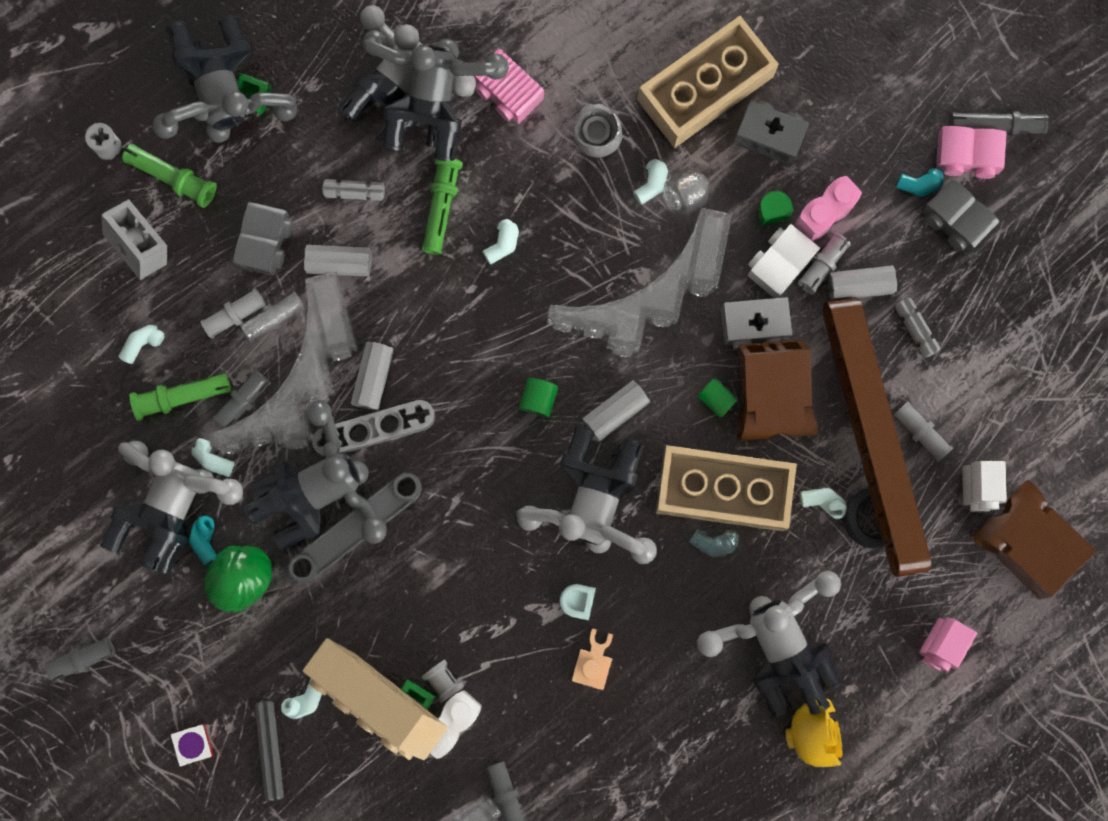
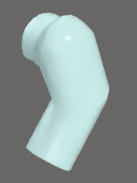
[633,159,668,205]
[483,219,519,265]
[119,325,164,364]
[191,438,234,477]
[800,488,847,519]
[281,679,322,719]

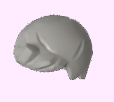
[573,104,622,158]

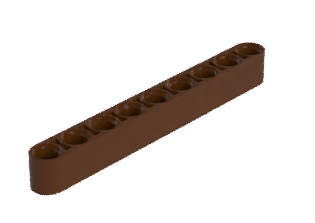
[823,297,931,577]

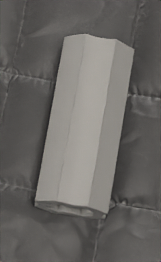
[304,245,372,277]
[828,265,897,301]
[351,342,394,411]
[582,380,650,442]

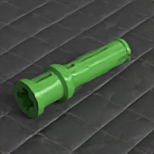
[122,144,217,208]
[422,159,463,255]
[130,372,232,421]

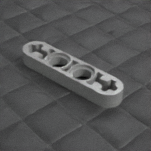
[312,400,435,457]

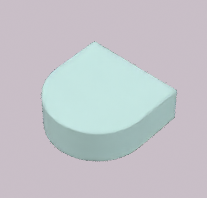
[560,584,596,620]

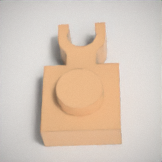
[571,628,613,690]

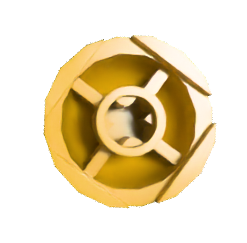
[786,699,842,767]

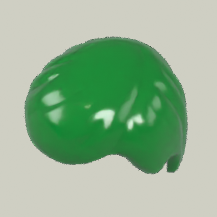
[203,546,272,613]

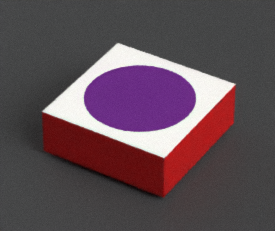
[171,724,214,766]

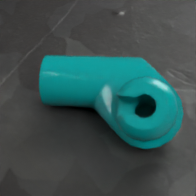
[896,168,944,197]
[189,516,217,566]

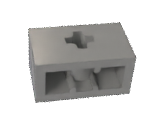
[102,199,167,280]
[721,297,792,350]

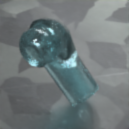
[689,529,739,557]

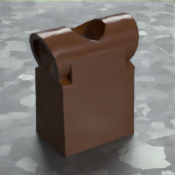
[737,339,818,442]
[970,480,1097,600]

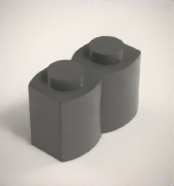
[922,179,1000,254]
[233,202,292,276]

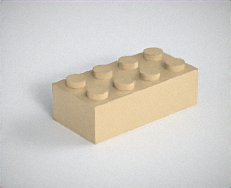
[637,16,779,148]
[655,445,797,531]
[303,638,448,761]

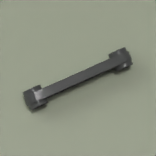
[288,473,422,583]

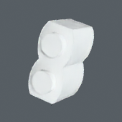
[748,224,820,298]
[962,461,1007,512]
[430,690,482,759]

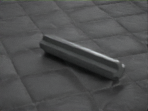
[255,701,284,801]

